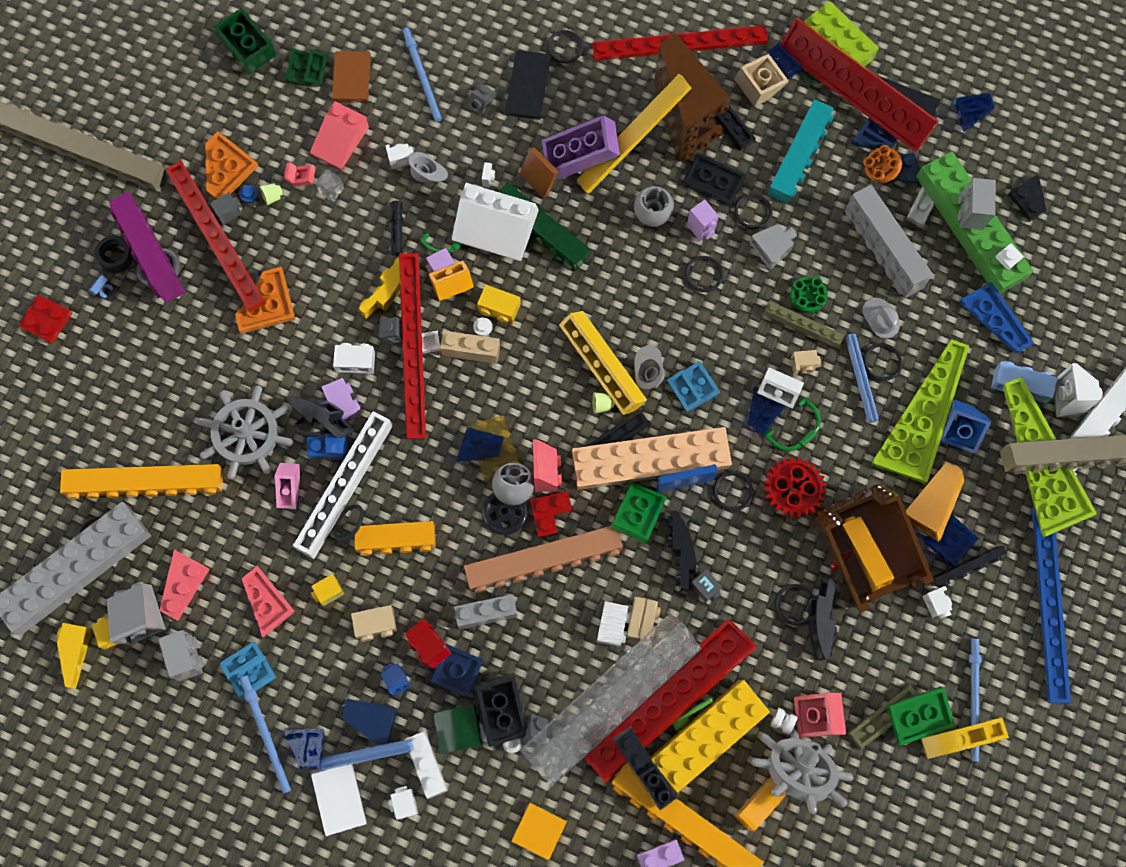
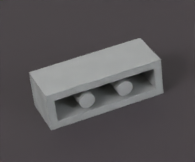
[454,594,518,630]

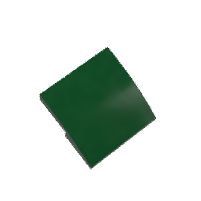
[285,48,328,87]
[434,705,483,754]

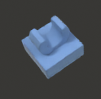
[88,275,113,298]

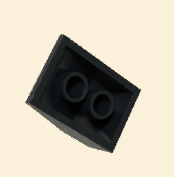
[471,674,527,747]

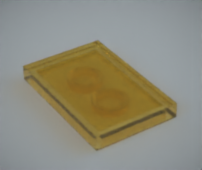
[467,415,520,481]

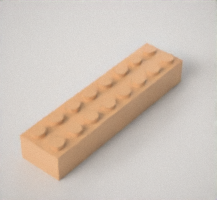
[572,427,732,490]

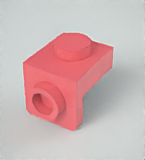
[284,162,315,187]

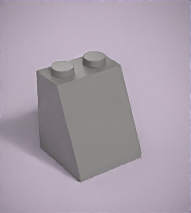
[107,582,166,645]

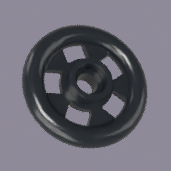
[482,492,528,535]

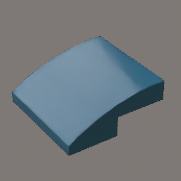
[667,361,721,412]
[220,641,277,700]

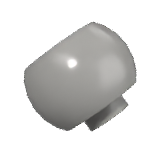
[634,186,674,227]
[492,463,534,505]

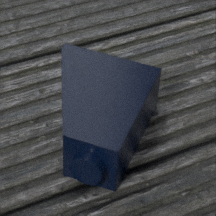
[341,699,397,746]

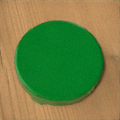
[790,277,828,313]

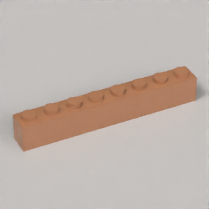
[464,526,623,593]

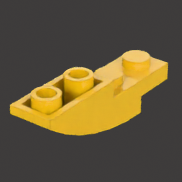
[359,257,400,319]
[921,718,1009,759]

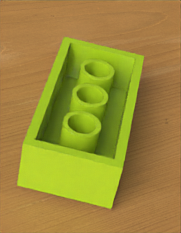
[804,1,879,66]

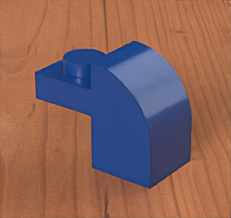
[307,434,349,461]

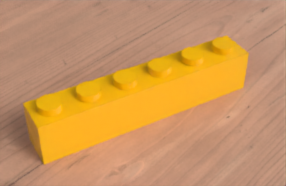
[559,311,647,415]

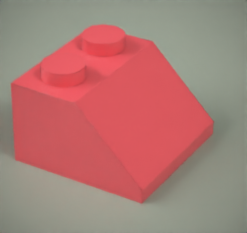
[794,693,846,738]

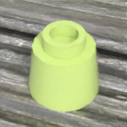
[260,183,283,206]
[592,392,614,413]

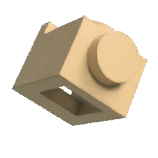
[791,350,821,376]

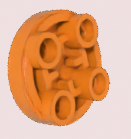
[864,145,902,183]

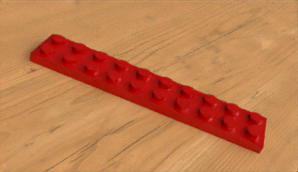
[777,18,939,152]
[579,619,757,783]

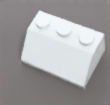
[1054,363,1102,417]

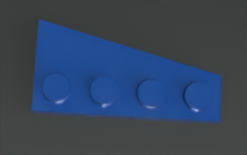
[959,282,1034,354]

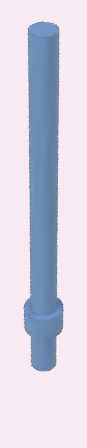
[402,27,442,122]
[969,639,981,762]
[240,675,291,794]

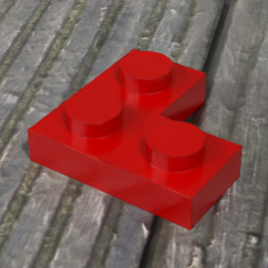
[530,491,572,538]

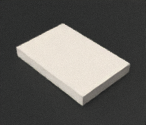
[311,764,367,836]

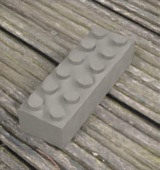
[845,185,933,298]

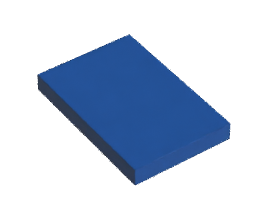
[656,464,718,493]

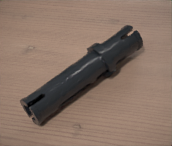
[389,201,404,256]

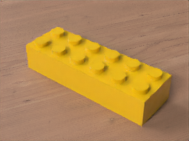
[650,680,770,793]

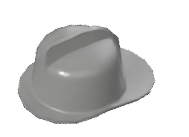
[408,152,448,183]
[863,298,900,339]
[634,345,665,389]

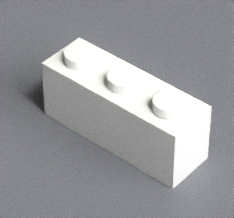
[405,732,448,799]

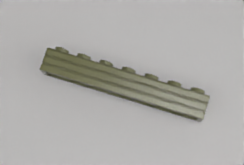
[763,301,844,349]

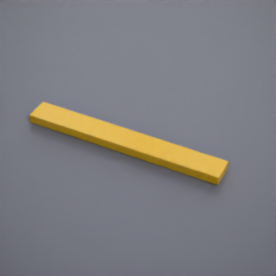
[577,74,692,193]

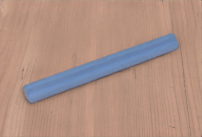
[845,333,879,423]
[317,739,413,771]

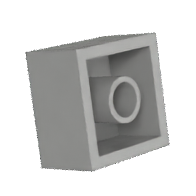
[958,178,996,230]
[158,630,204,681]

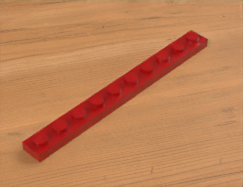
[592,25,768,61]
[165,160,266,313]
[399,253,426,439]

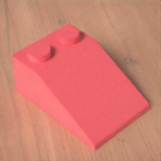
[310,101,369,170]
[533,440,562,492]

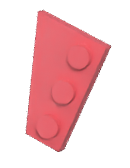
[160,550,209,621]
[242,566,295,638]

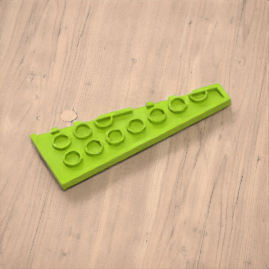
[871,339,969,484]
[1003,376,1097,538]

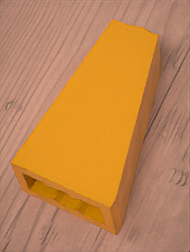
[906,462,964,542]
[841,516,894,592]
[734,762,791,831]

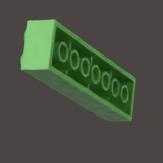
[916,151,1034,294]

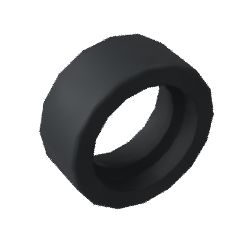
[94,236,133,273]

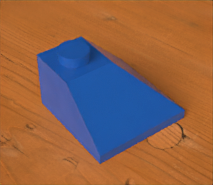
[940,400,991,454]

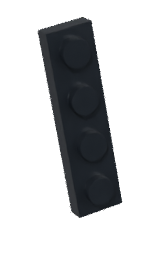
[930,546,1007,588]

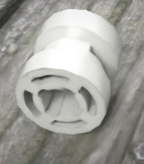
[770,708,797,735]

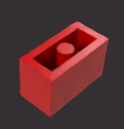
[405,619,452,669]

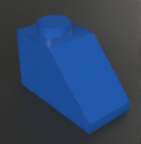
[381,663,412,697]

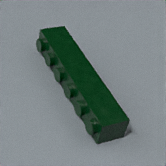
[498,182,591,271]

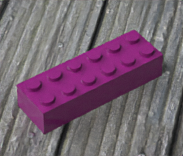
[109,191,186,303]

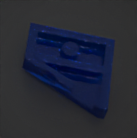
[456,427,504,464]

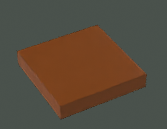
[520,148,559,198]

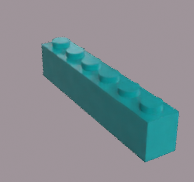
[768,99,834,204]

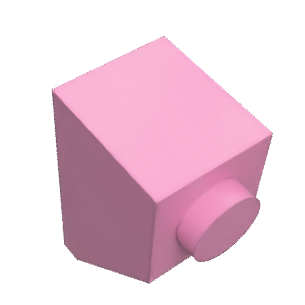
[275,463,300,509]

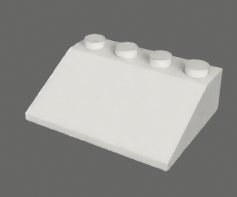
[451,183,539,262]

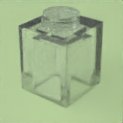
[315,169,344,201]

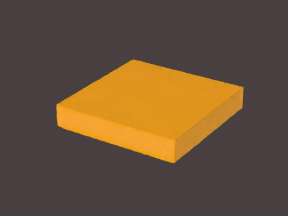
[512,803,567,860]

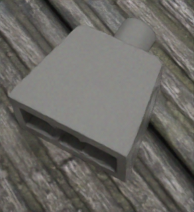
[750,225,797,270]

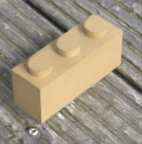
[440,331,500,364]

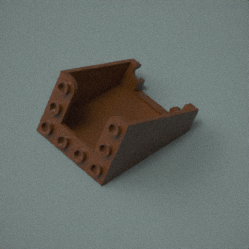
[654,33,731,162]
[812,484,934,613]

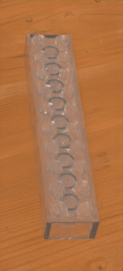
[520,613,702,787]

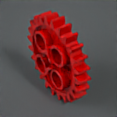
[763,457,827,519]

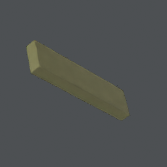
[847,685,917,750]

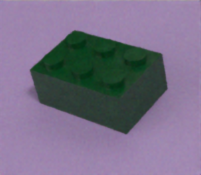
[213,8,277,75]

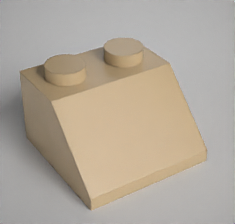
[734,54,789,107]

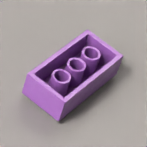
[542,115,620,180]

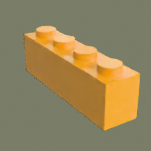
[354,521,436,556]

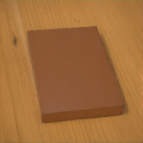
[332,51,371,102]

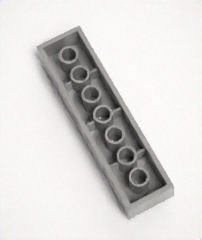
[0,502,151,636]

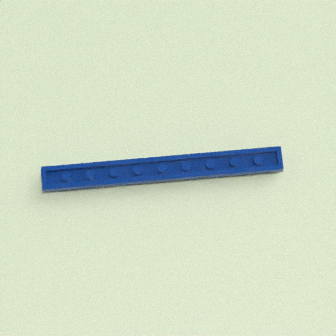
[1032,506,1071,704]

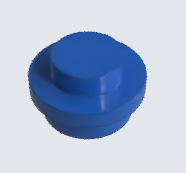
[239,185,258,203]

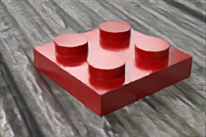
[18,294,72,344]

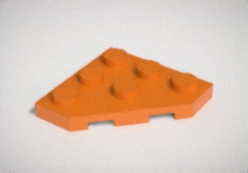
[205,131,259,199]
[235,266,296,334]

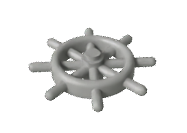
[197,385,293,479]
[752,728,853,814]

